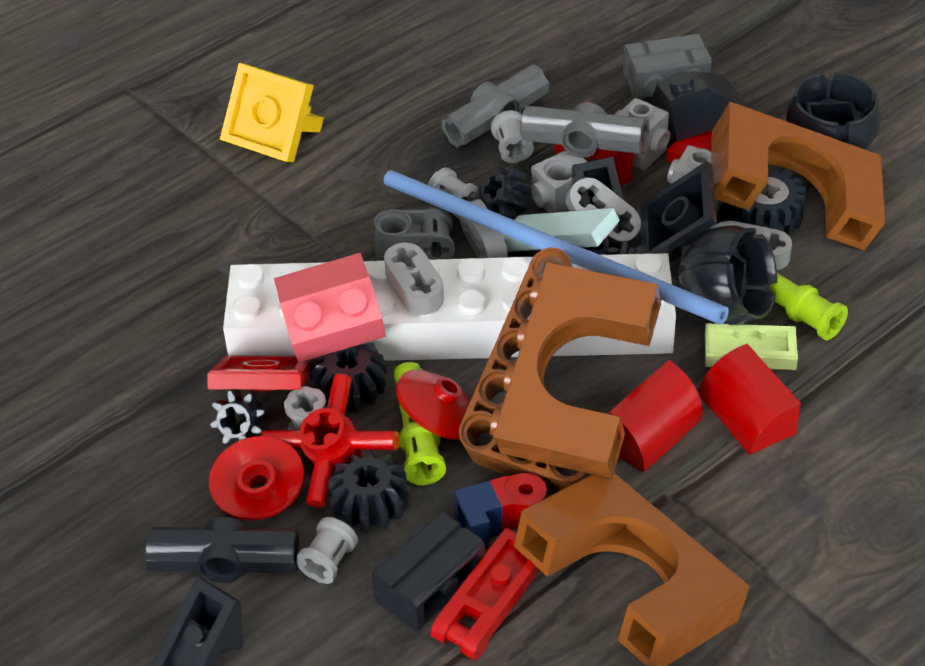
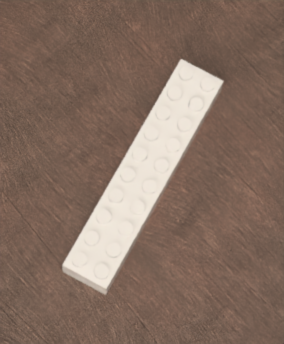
[223,253,676,361]

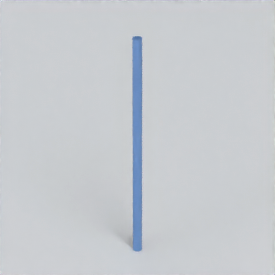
[384,170,729,324]

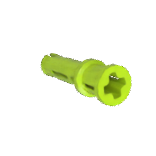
[769,273,848,340]
[394,362,446,485]

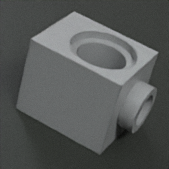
[530,151,587,213]

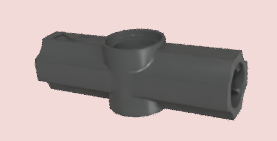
[442,64,549,148]
[520,102,650,157]

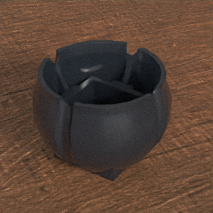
[786,72,881,150]
[678,225,777,326]

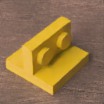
[220,63,324,162]

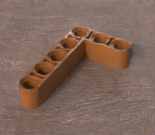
[459,247,592,492]

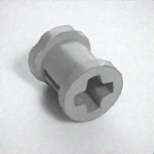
[491,110,534,163]
[428,167,481,218]
[284,386,326,430]
[296,517,358,584]

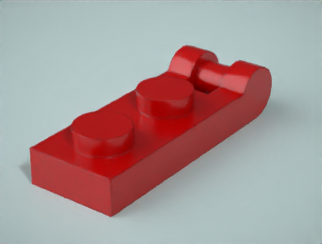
[430,528,540,660]

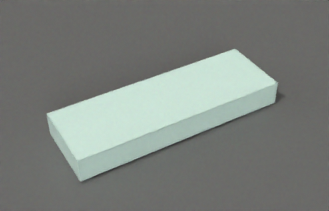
[502,208,620,252]

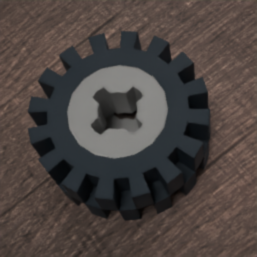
[727,166,806,236]

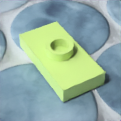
[704,323,798,370]

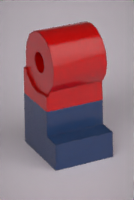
[454,473,547,550]

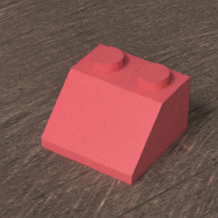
[274,253,386,363]

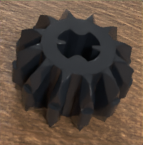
[310,343,387,412]
[327,450,410,533]

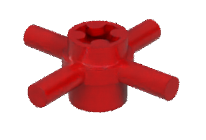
[261,374,399,508]

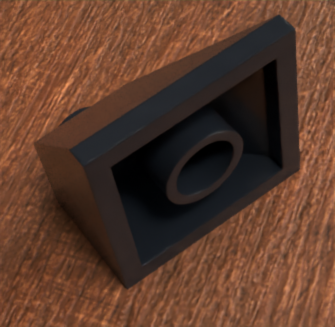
[652,71,751,142]
[640,161,717,262]

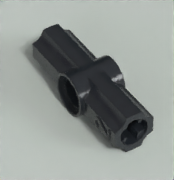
[145,517,300,583]

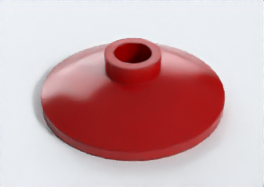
[396,370,471,440]
[209,436,304,521]

